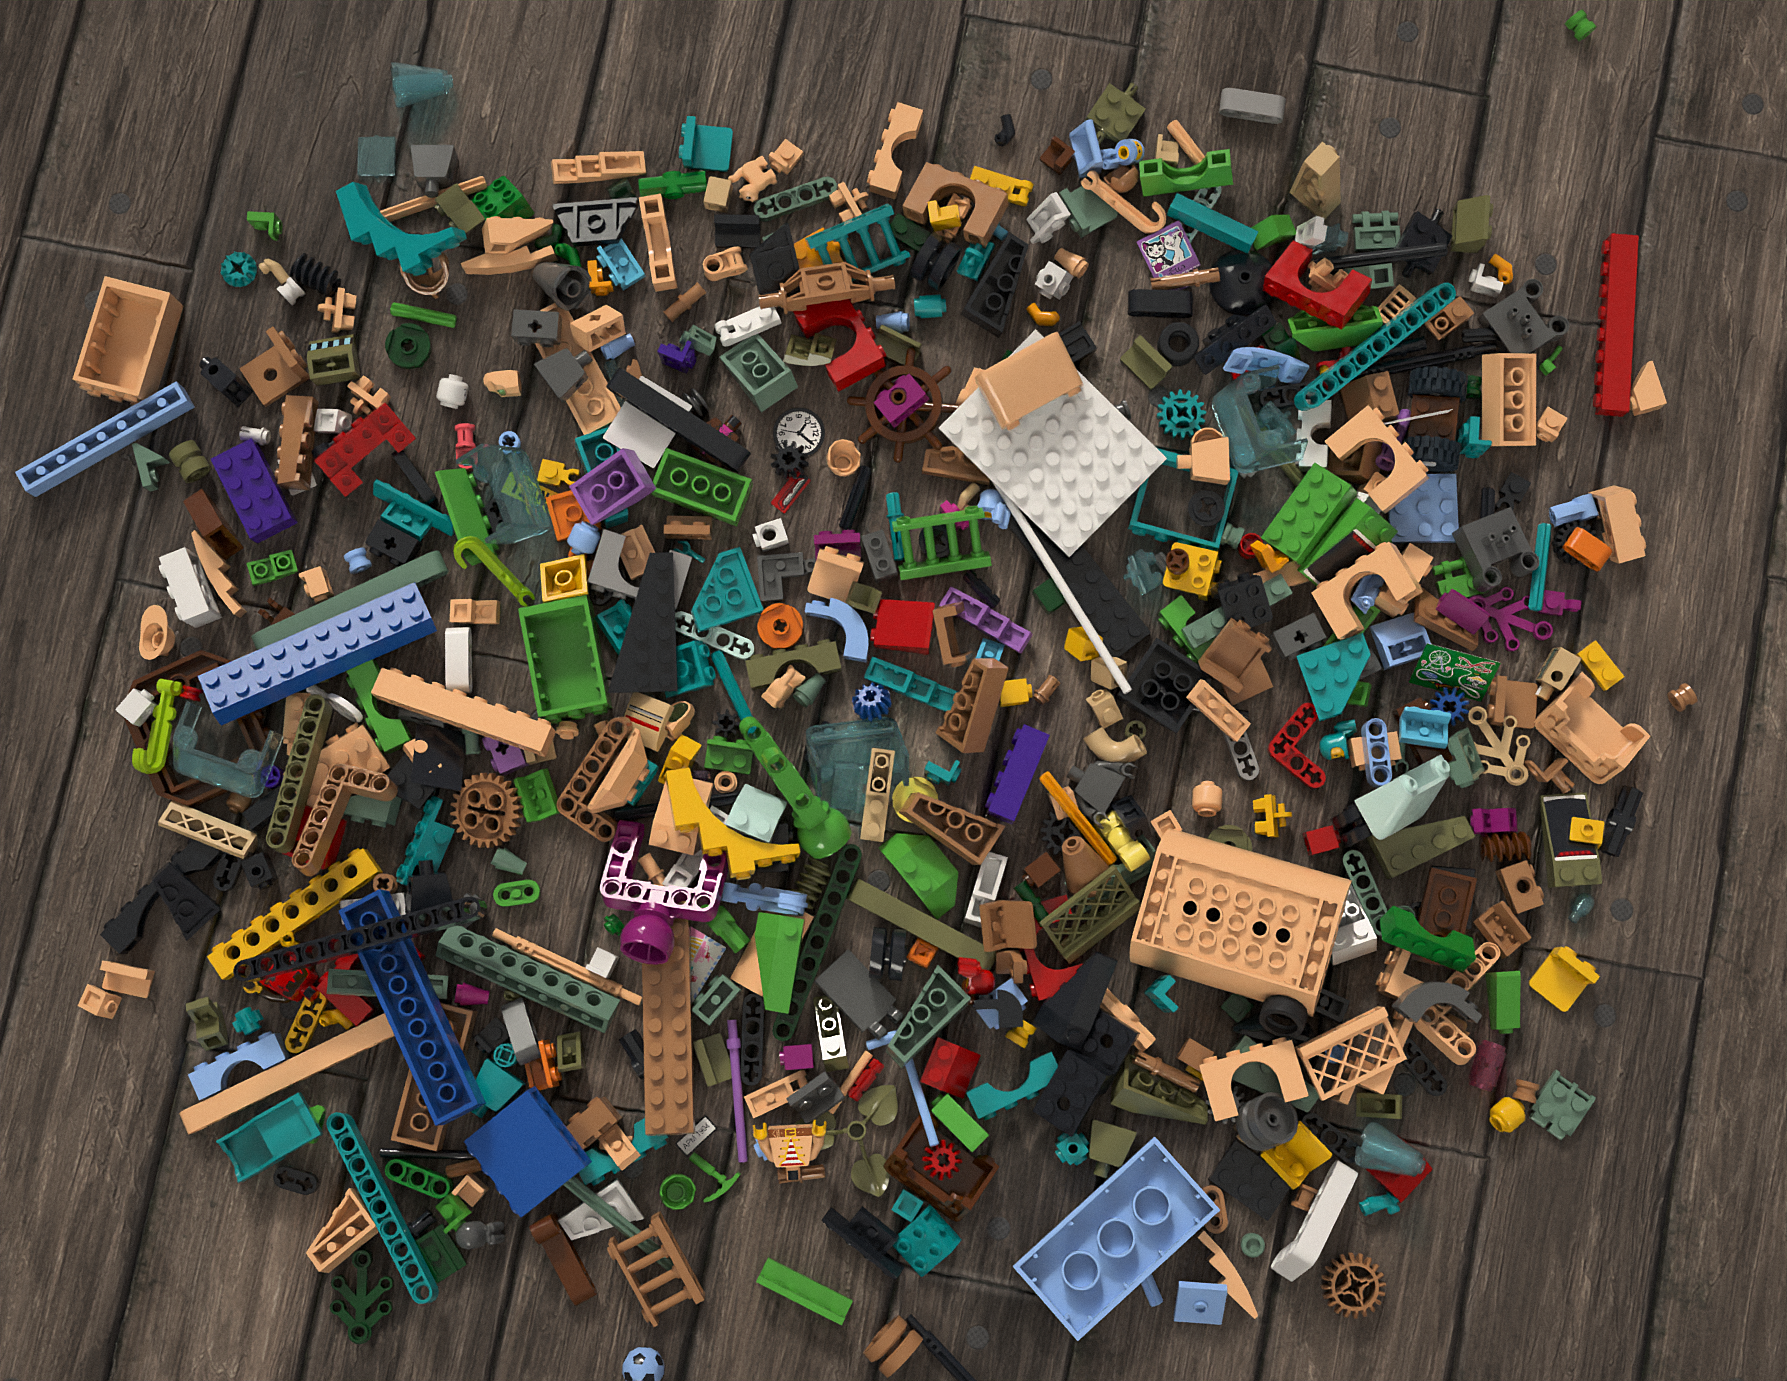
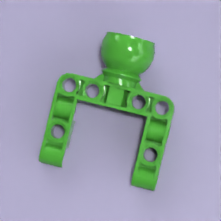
[739,716,852,859]

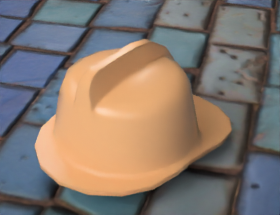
[139,605,175,660]

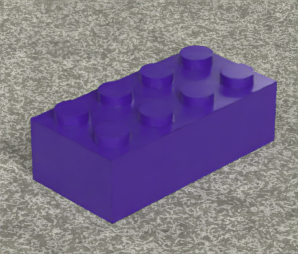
[211,438,298,544]
[985,724,1050,824]

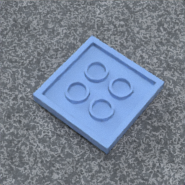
[1386,474,1459,543]

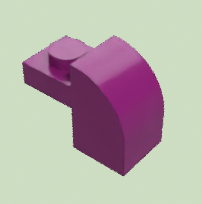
[1470,808,1518,834]

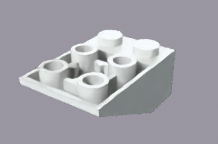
[1330,884,1377,965]

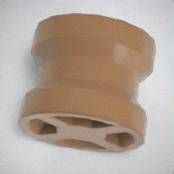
[1667,683,1697,712]
[1512,1079,1540,1104]

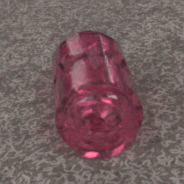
[1468,1040,1506,1092]

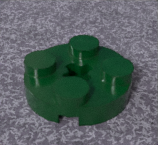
[385,323,432,369]

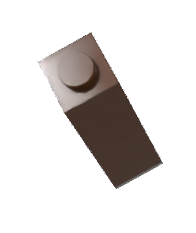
[183,489,244,560]

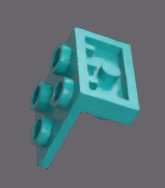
[892,1205,962,1277]

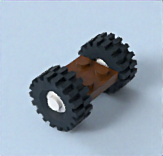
[1402,366,1468,473]

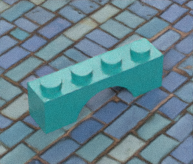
[966,1052,1058,1121]
[578,1118,670,1186]

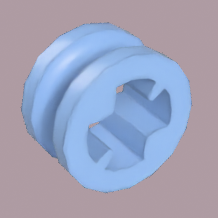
[499,431,521,453]

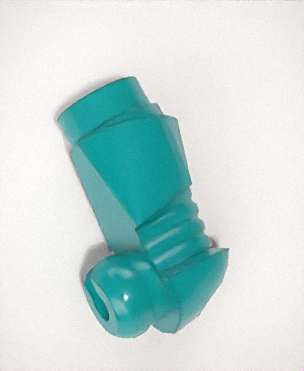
[1359,1191,1400,1216]

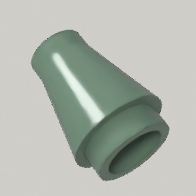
[793,673,826,707]
[491,847,527,875]

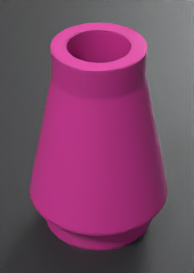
[454,983,489,1006]

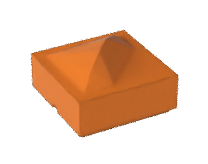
[907,937,939,969]

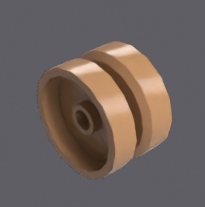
[863,1314,923,1378]

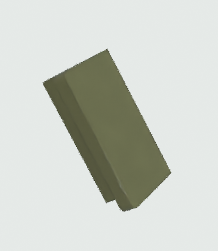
[875,324,922,366]
[1120,335,1173,390]
[693,1033,732,1087]

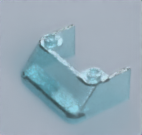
[1212,364,1308,473]
[456,443,553,544]
[173,701,284,798]
[806,717,909,797]

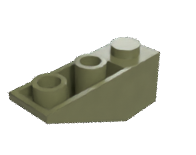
[813,995,849,1072]

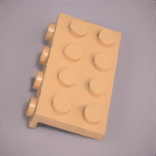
[283,722,391,807]

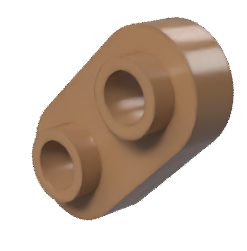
[1202,1185,1228,1234]

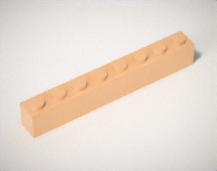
[371,667,556,757]

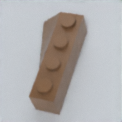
[275,395,319,491]
[935,658,1009,753]

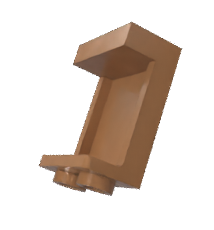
[933,601,974,667]
[1198,618,1272,693]

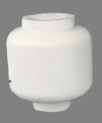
[436,374,468,409]

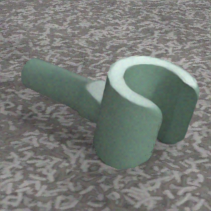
[1393,742,1409,773]

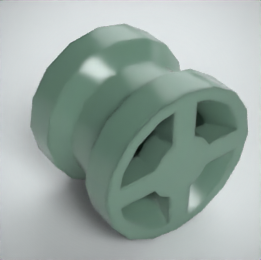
[1220,522,1244,550]

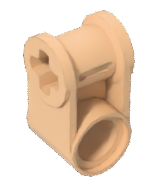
[703,247,748,281]

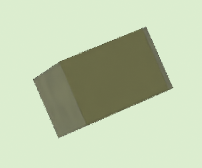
[557,1032,587,1073]

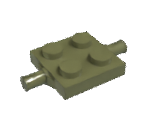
[1085,83,1146,146]

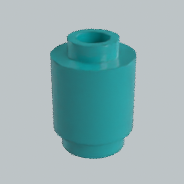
[914,294,946,318]

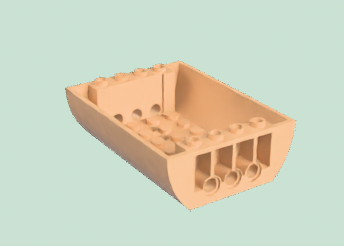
[1130,828,1352,1017]

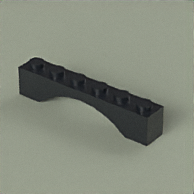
[100,835,224,954]

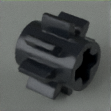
[712,709,740,738]

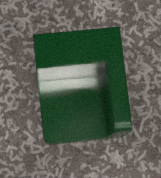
[1032,578,1067,616]

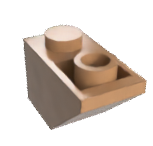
[1424,296,1474,341]

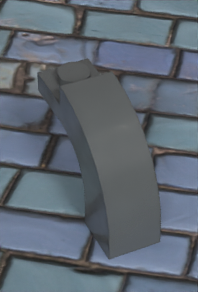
[1391,982,1482,1023]

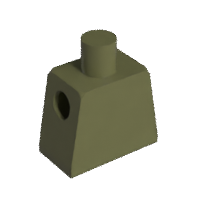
[1087,1119,1137,1178]

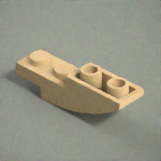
[860,748,895,842]

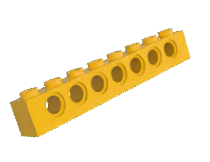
[207,848,383,980]

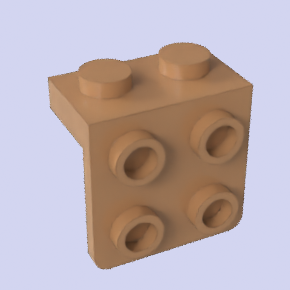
[1486,676,1538,729]
[979,900,1037,952]

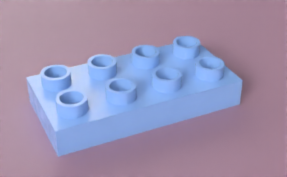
[1013,1137,1220,1341]

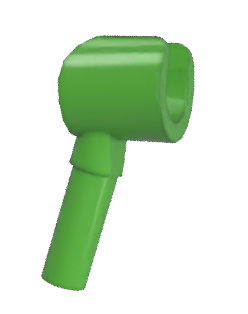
[1539,346,1562,376]

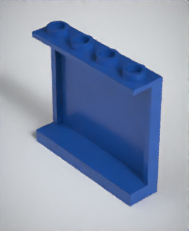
[464,1086,592,1217]

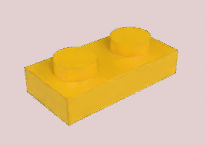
[1576,640,1625,691]

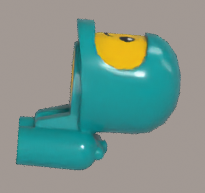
[1319,719,1357,760]

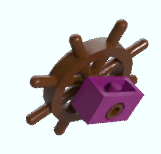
[847,347,960,463]

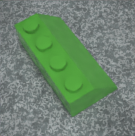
[435,468,499,566]

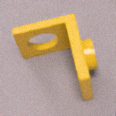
[1569,817,1604,849]

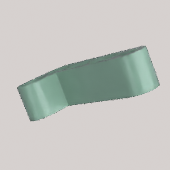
[1343,850,1415,936]

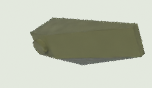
[1110,1054,1208,1124]

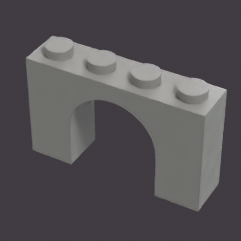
[588,529,692,610]

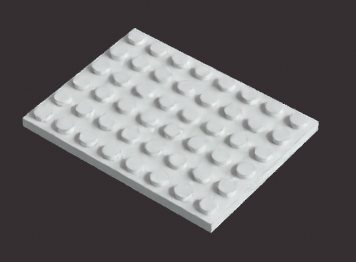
[939,329,1167,557]

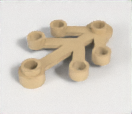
[1468,706,1530,786]

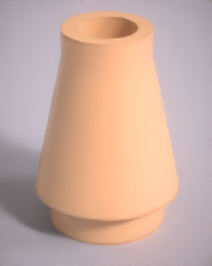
[1054,248,1089,278]

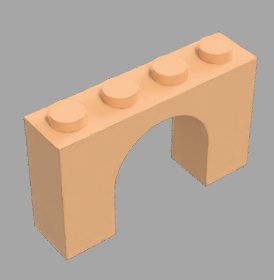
[1325,405,1429,514]
[1311,542,1423,640]
[1199,1037,1309,1122]

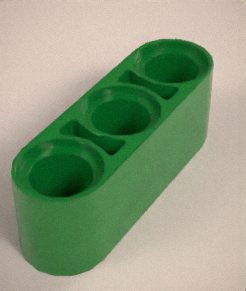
[385,1158,454,1199]

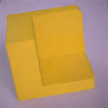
[927,200,961,232]
[1064,626,1103,661]

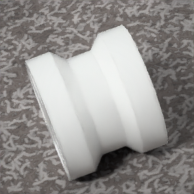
[277,277,305,306]

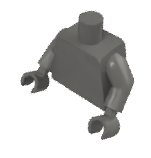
[1066,761,1138,829]

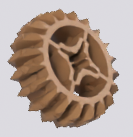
[1320,1252,1386,1319]

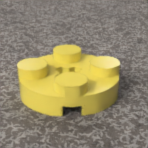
[892,777,938,823]

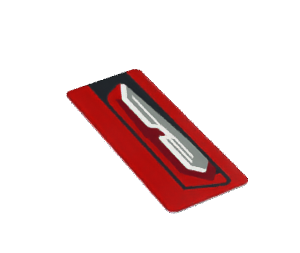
[771,472,811,513]

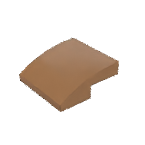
[1218,658,1273,706]

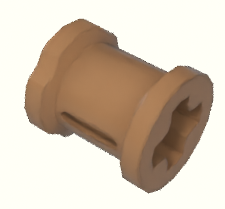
[373,873,398,894]
[1291,1183,1319,1212]

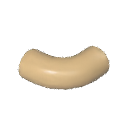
[1083,726,1147,764]

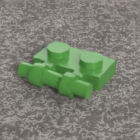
[1432,556,1488,598]

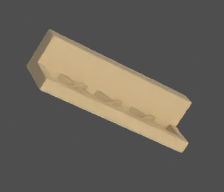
[158,800,258,859]

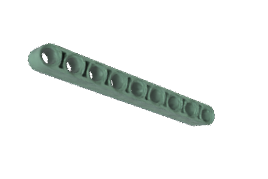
[251,550,449,650]

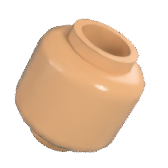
[1192,781,1223,817]

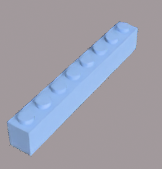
[15,381,195,497]

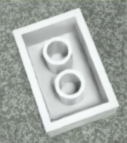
[159,547,222,628]

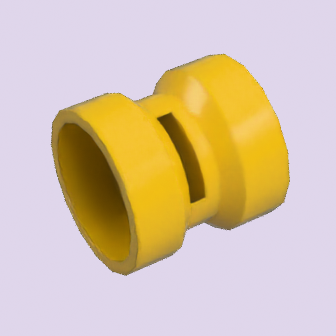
[1005,1020,1037,1049]

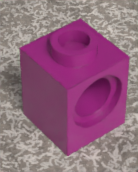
[779,1044,814,1070]

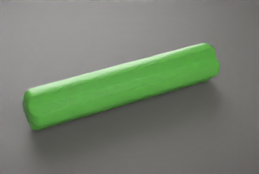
[390,302,457,328]

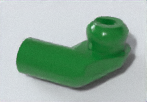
[554,243,581,267]

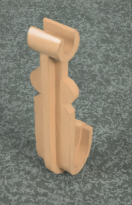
[1081,170,1166,234]

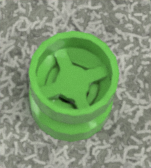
[1565,9,1597,42]

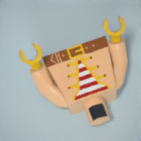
[753,1120,827,1180]

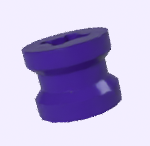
[257,764,284,789]

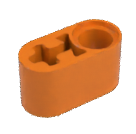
[1563,527,1613,571]

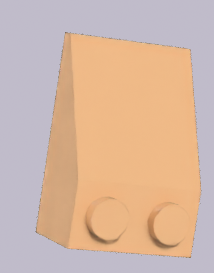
[649,779,714,855]

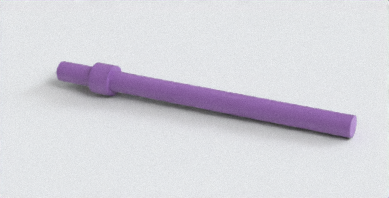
[726,1019,748,1162]

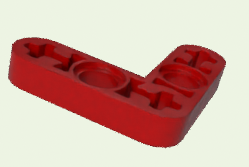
[1267,703,1326,789]

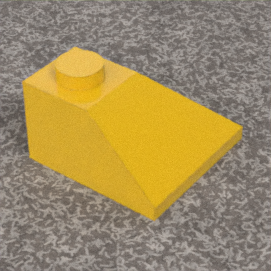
[540,554,588,603]

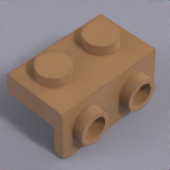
[1473,901,1531,959]

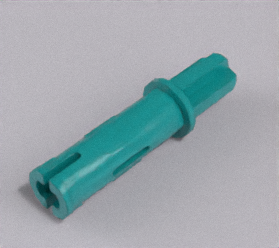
[886,492,905,561]

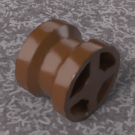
[1166,549,1190,575]

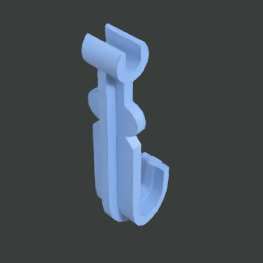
[721,882,808,916]

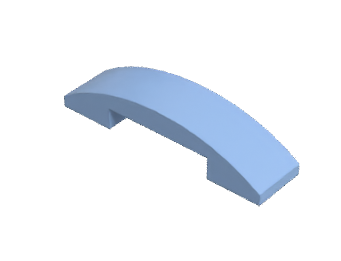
[1223,347,1310,384]

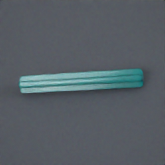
[1528,523,1552,611]
[711,650,756,734]

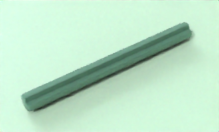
[563,1176,674,1271]

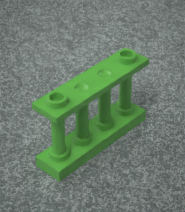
[892,506,992,580]

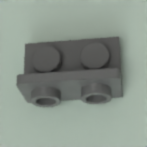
[786,1071,845,1124]

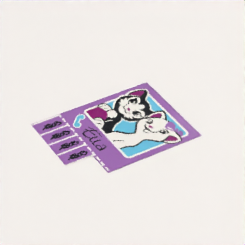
[1137,220,1200,290]

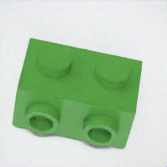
[513,768,560,823]

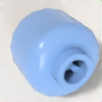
[567,521,601,555]

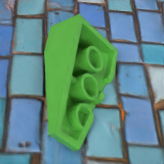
[755,912,805,1014]

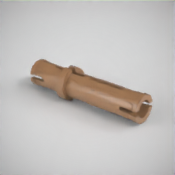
[1151,267,1220,290]
[1131,1049,1201,1093]

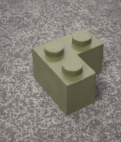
[434,183,485,234]

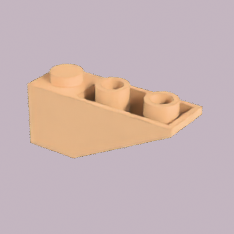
[482,216,553,254]

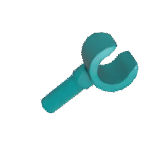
[673,541,706,563]

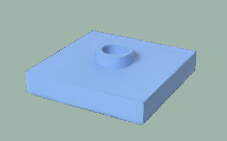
[1174,1281,1227,1325]

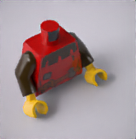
[243,931,320,1003]

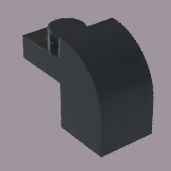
[974,990,1023,1028]

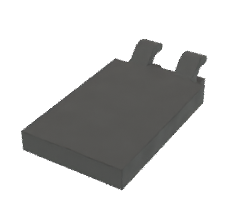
[814,949,904,1040]

